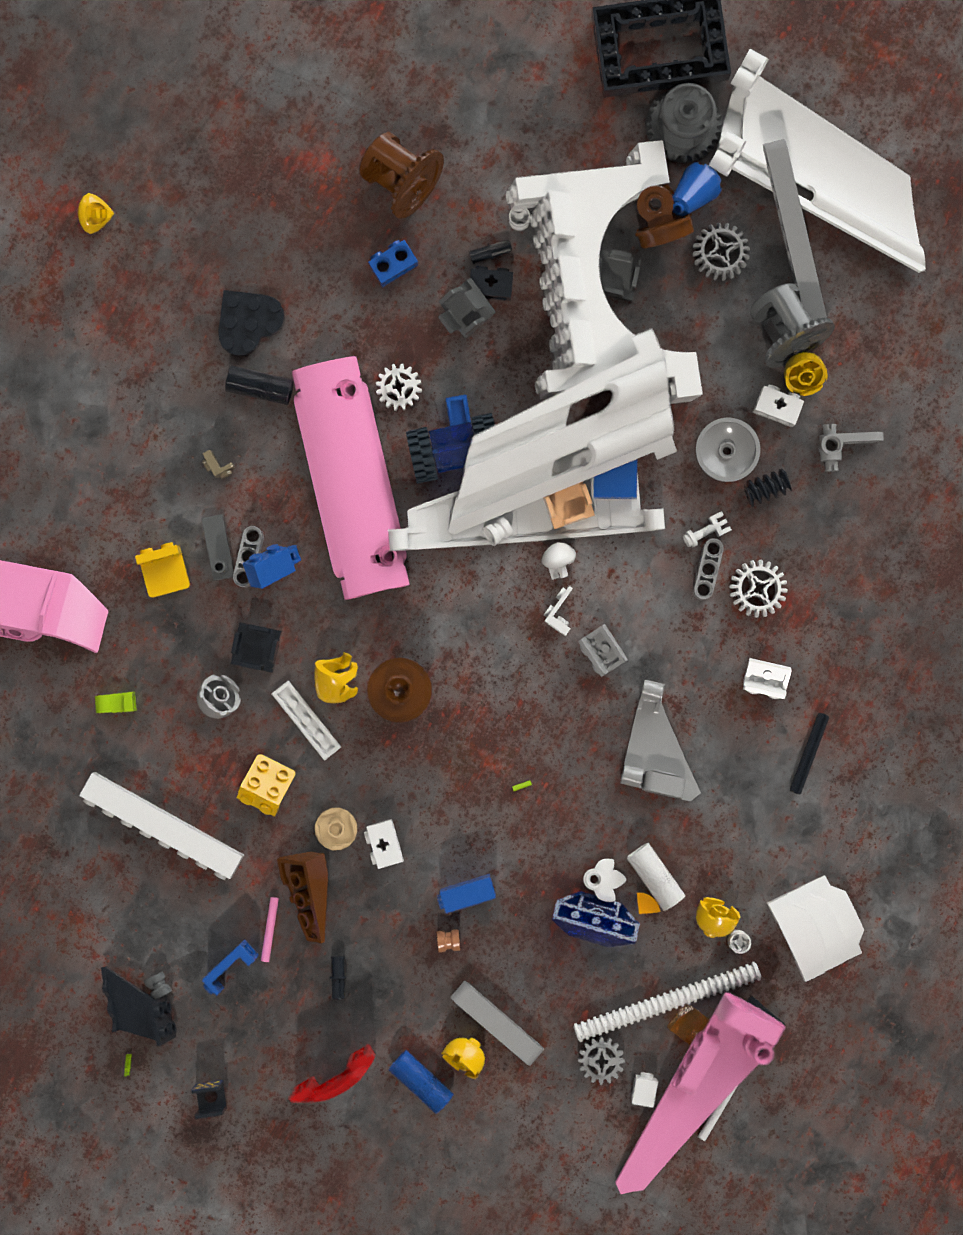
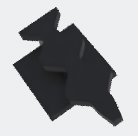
[101,966,177,1047]

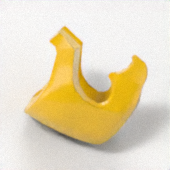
[314,652,358,703]

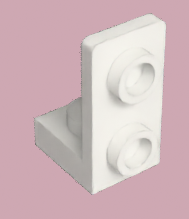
[544,586,573,636]

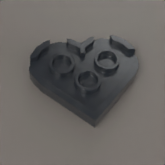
[218,290,285,357]

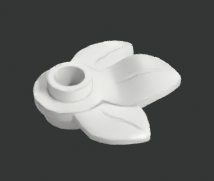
[583,859,626,902]

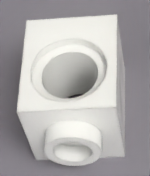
[631,1072,658,1108]

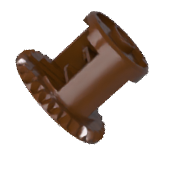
[359,132,444,219]

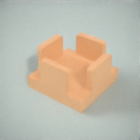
[543,481,595,530]

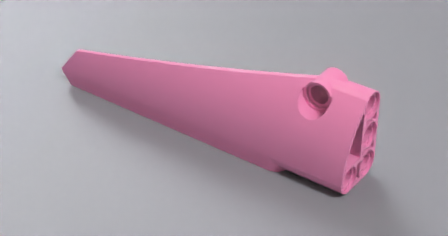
[615,992,785,1194]

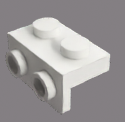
[743,658,791,699]

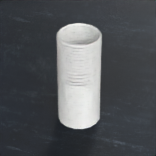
[627,843,685,911]

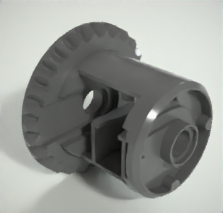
[646,83,722,163]
[750,283,835,368]

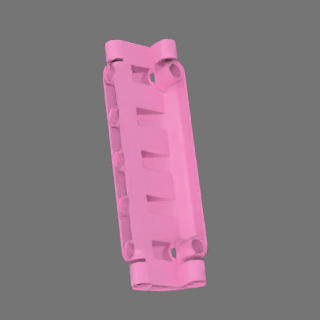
[292,356,410,600]

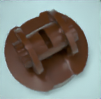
[635,184,695,248]

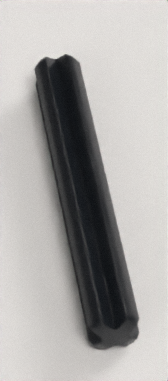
[790,713,829,795]

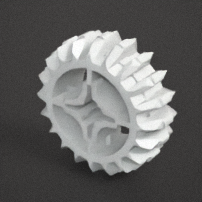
[729,560,788,618]

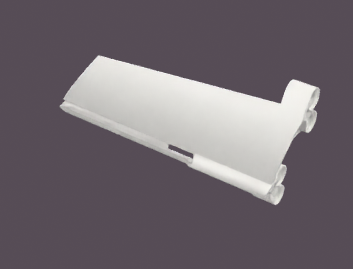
[709,49,926,273]

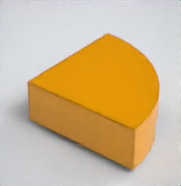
[636,892,660,914]

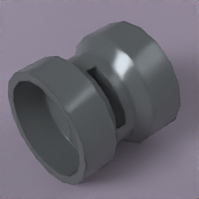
[144,971,172,999]

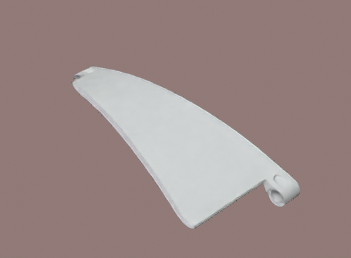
[388,447,665,551]

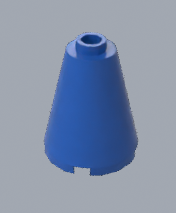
[672,162,722,217]

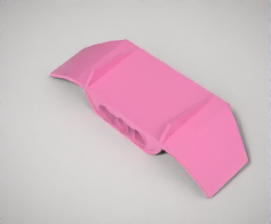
[0,560,108,653]

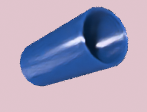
[389,1050,453,1114]

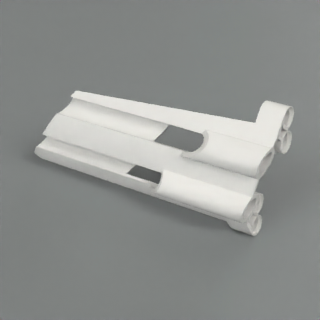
[448,329,677,534]

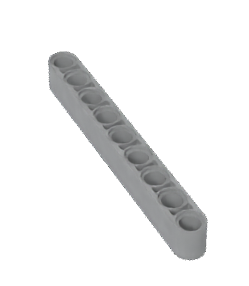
[763,139,827,320]

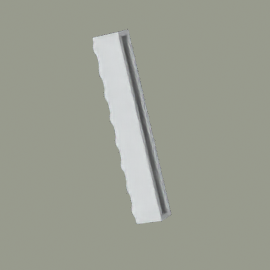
[79,772,244,880]

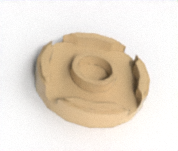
[315,808,357,850]

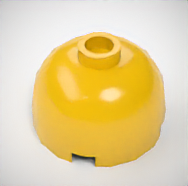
[784,352,828,396]
[696,897,740,938]
[441,1037,485,1079]

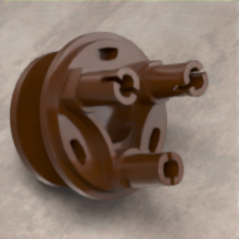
[367,658,432,722]

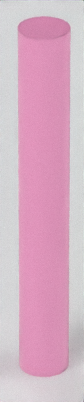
[261,897,279,962]

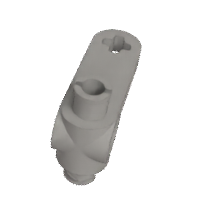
[818,424,884,472]

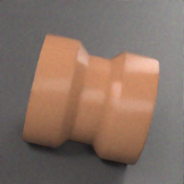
[437,929,460,952]

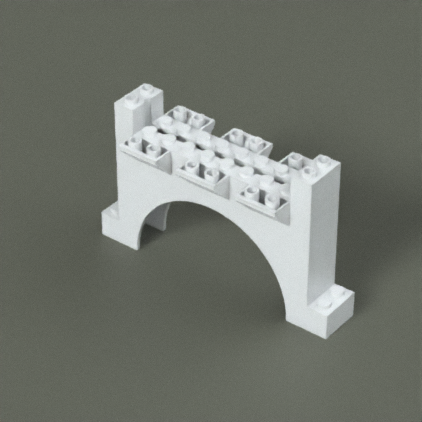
[506,140,703,404]

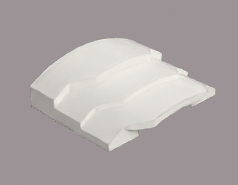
[767,875,864,982]

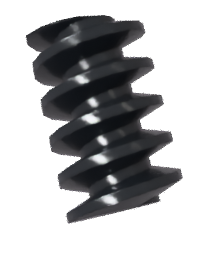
[744,469,792,507]

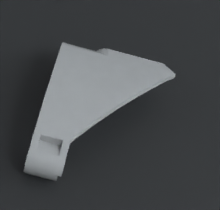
[620,680,701,802]

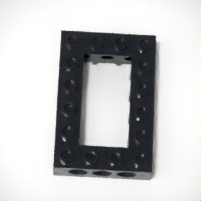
[591,0,731,98]

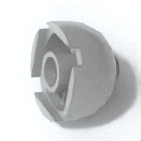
[197,675,241,719]

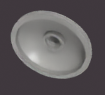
[696,418,760,482]

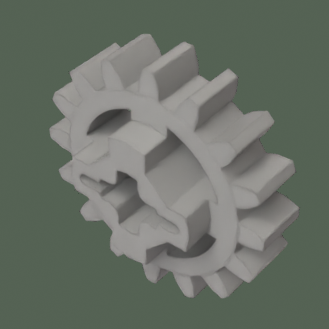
[578,1036,625,1085]

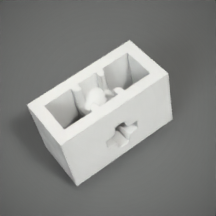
[753,385,804,427]
[364,819,404,869]

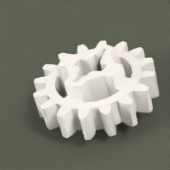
[376,364,422,411]

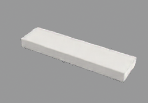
[272,680,341,761]

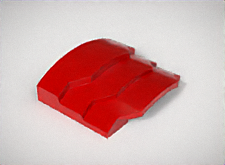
[289,1044,376,1102]

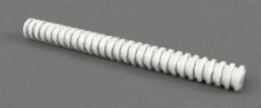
[573,962,761,1042]

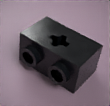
[470,266,513,301]

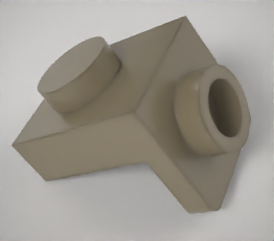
[202,450,235,479]

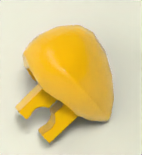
[77,193,114,234]

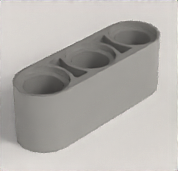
[233,526,264,588]
[692,539,723,600]

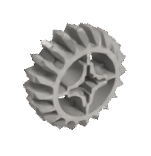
[692,223,750,281]

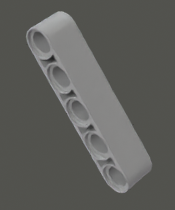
[451,981,544,1066]

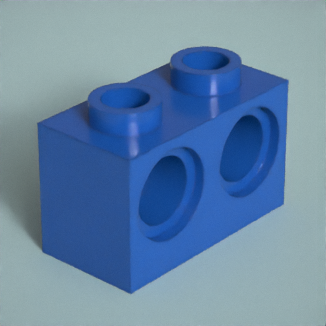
[368,240,418,287]

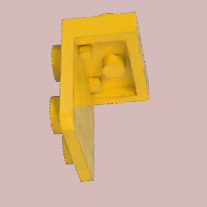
[135,542,190,598]
[237,754,295,817]

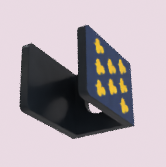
[191,1080,227,1119]

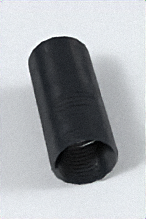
[225,365,294,406]

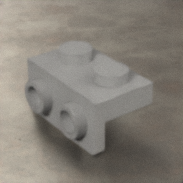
[578,624,628,677]

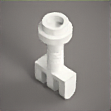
[683,511,731,547]

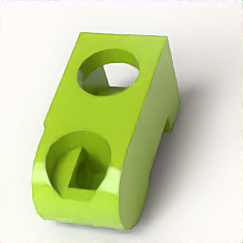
[95,692,137,713]

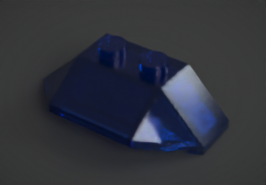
[552,891,640,948]

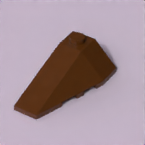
[277,852,328,943]

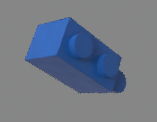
[242,544,301,589]

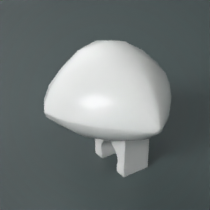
[542,542,576,580]

